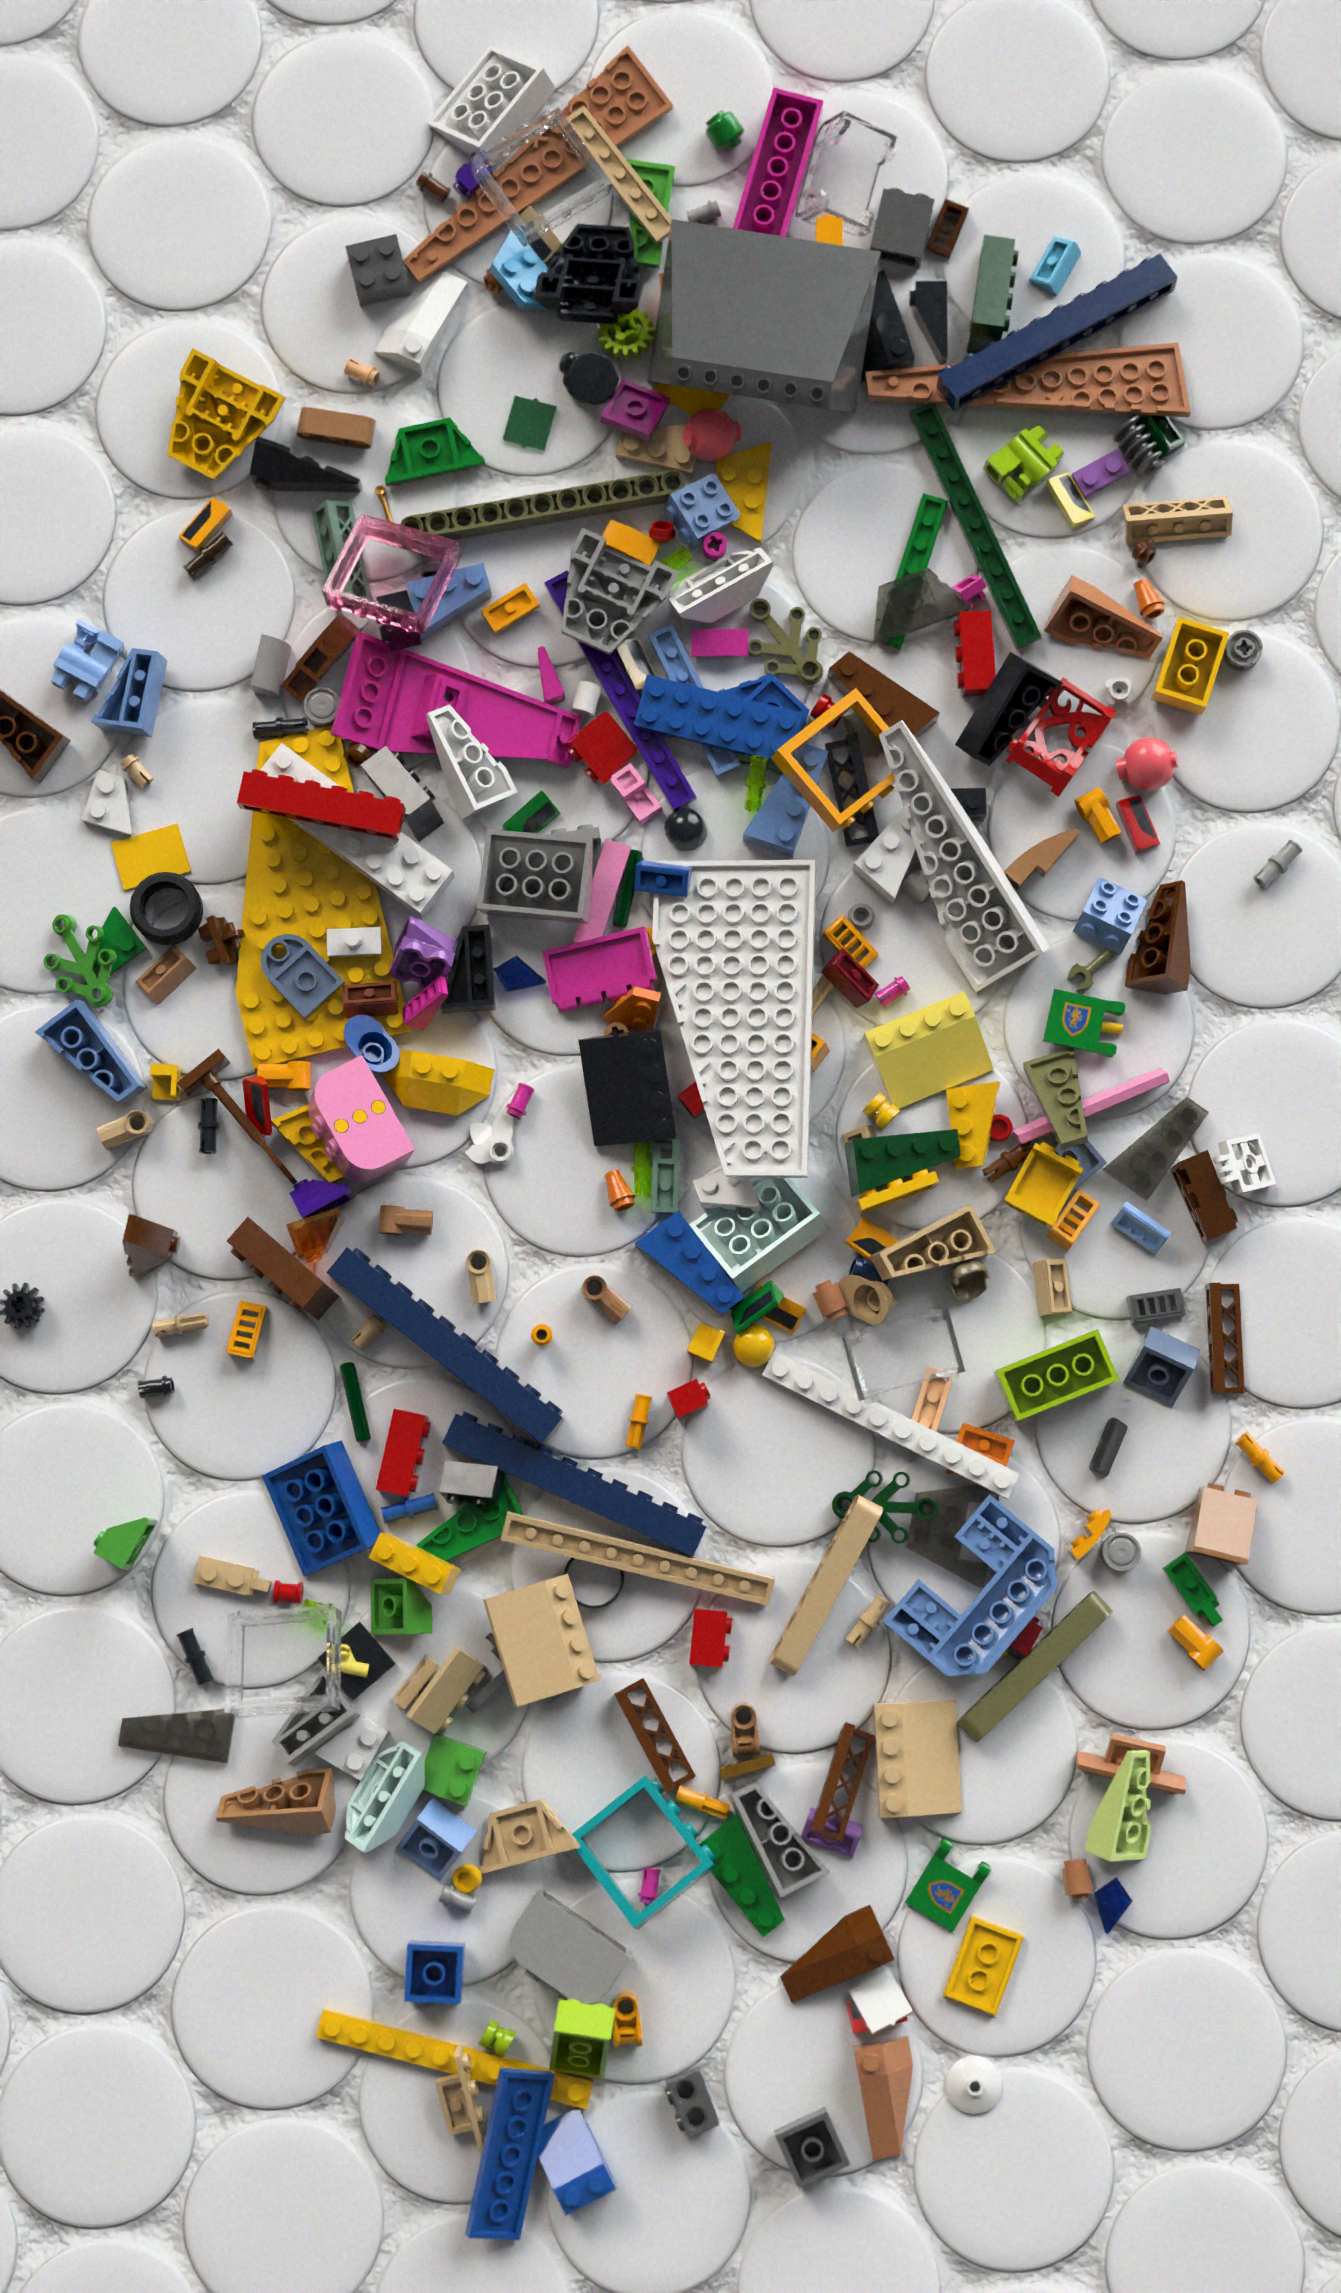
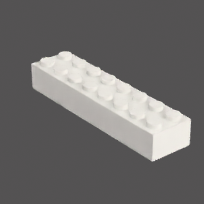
[261,743,455,919]

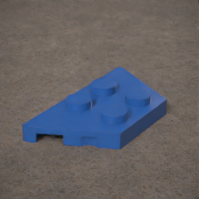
[718,673,809,757]

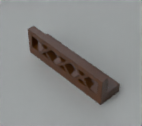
[1205,1283,1245,1394]
[614,1678,696,1793]
[809,1722,875,1843]

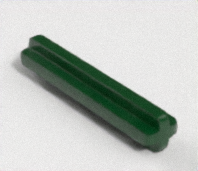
[613,849,642,928]
[340,1362,371,1443]

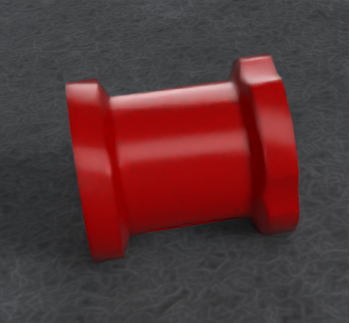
[273,1580,304,1607]

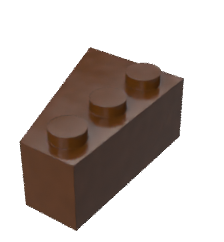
[1170,1150,1238,1243]

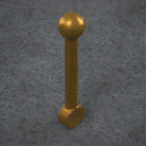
[375,485,398,537]

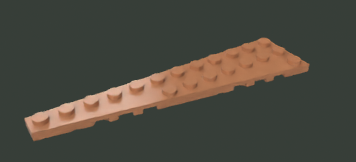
[403,45,673,284]

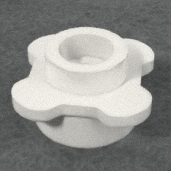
[1105,677,1133,705]

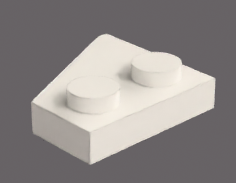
[81,770,133,837]

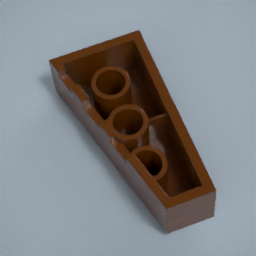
[226,1217,339,1320]

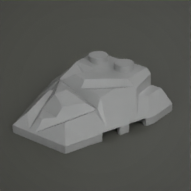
[561,528,679,655]

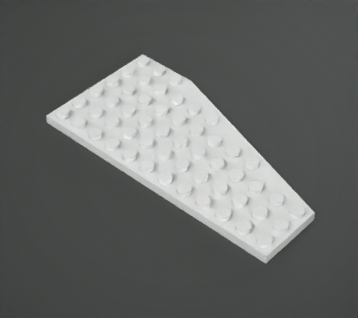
[652,860,816,1178]

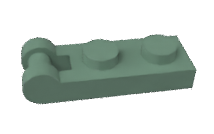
[651,1138,681,1214]

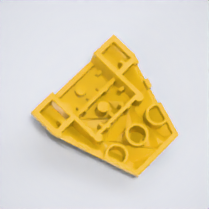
[167,348,286,480]

